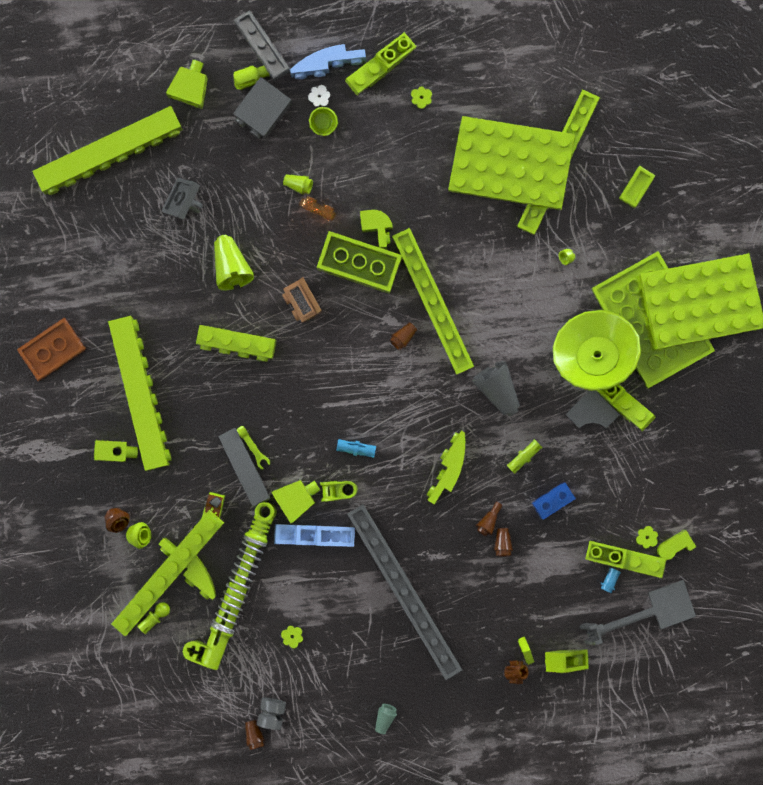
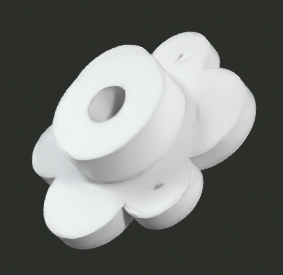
[308,85,330,107]

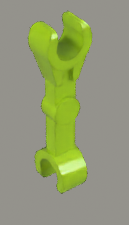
[237,426,270,469]

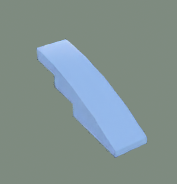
[274,524,355,547]

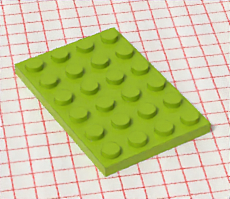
[448,116,575,210]
[591,251,715,389]
[639,254,763,350]

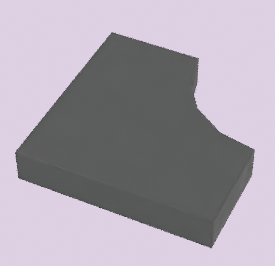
[565,390,620,428]

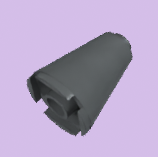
[472,361,520,416]

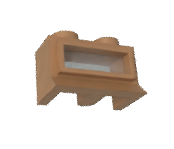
[282,277,322,324]

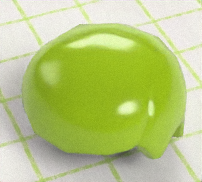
[309,107,338,136]

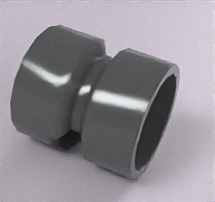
[257,697,286,730]

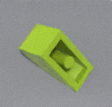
[545,649,589,673]

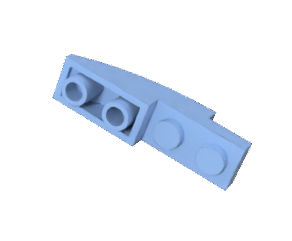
[290,44,366,79]

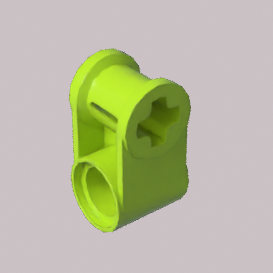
[320,481,358,502]

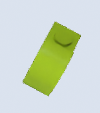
[360,210,393,249]

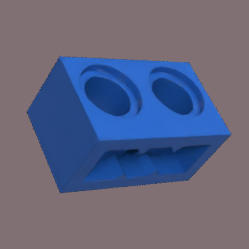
[531,482,576,519]

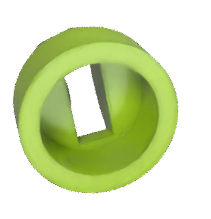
[559,249,576,265]

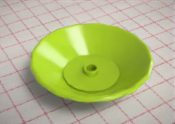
[553,310,641,391]

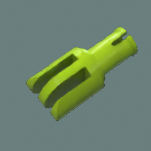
[233,65,270,90]

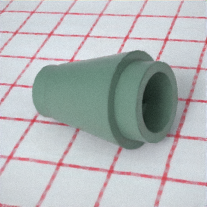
[375,704,397,734]

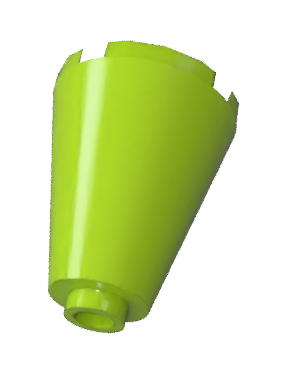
[214,235,254,290]

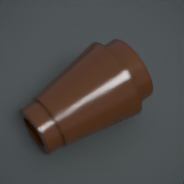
[389,322,417,351]
[494,528,513,557]
[245,720,265,750]

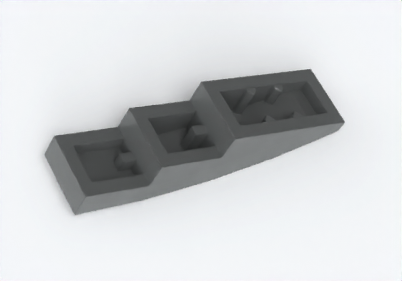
[218,428,271,507]

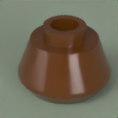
[104,508,130,533]

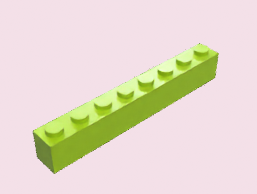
[32,106,183,195]
[108,316,171,471]

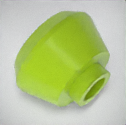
[126,522,151,549]

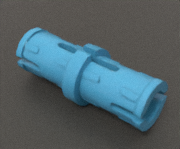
[336,439,376,458]

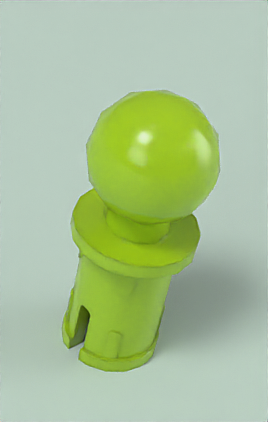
[137,602,170,634]

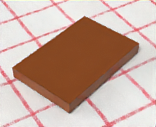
[17,318,86,381]

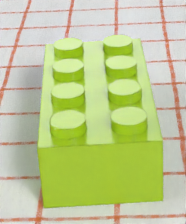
[317,231,402,294]

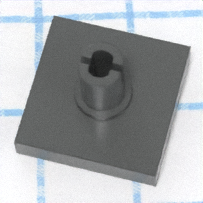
[161,178,203,220]

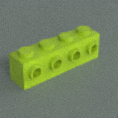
[196,325,276,362]

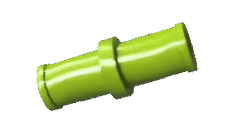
[507,439,543,474]

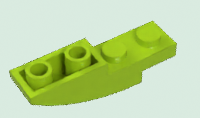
[345,32,417,96]
[596,384,656,431]
[427,430,465,504]
[159,538,217,600]
[585,541,667,578]

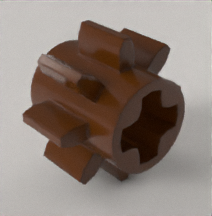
[504,660,528,684]

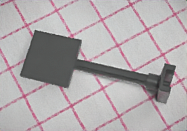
[579,580,696,645]

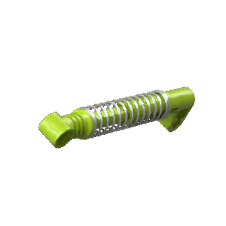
[183,502,277,670]

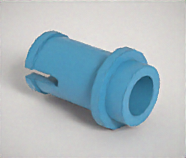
[601,567,621,593]

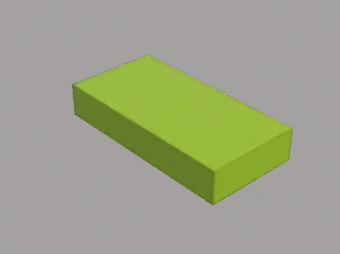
[619,166,655,209]

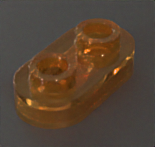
[299,196,336,221]

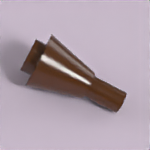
[475,502,503,536]

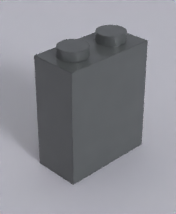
[233,77,292,139]

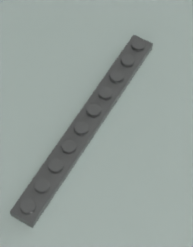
[347,504,462,680]

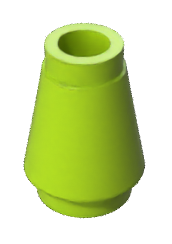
[283,174,313,195]

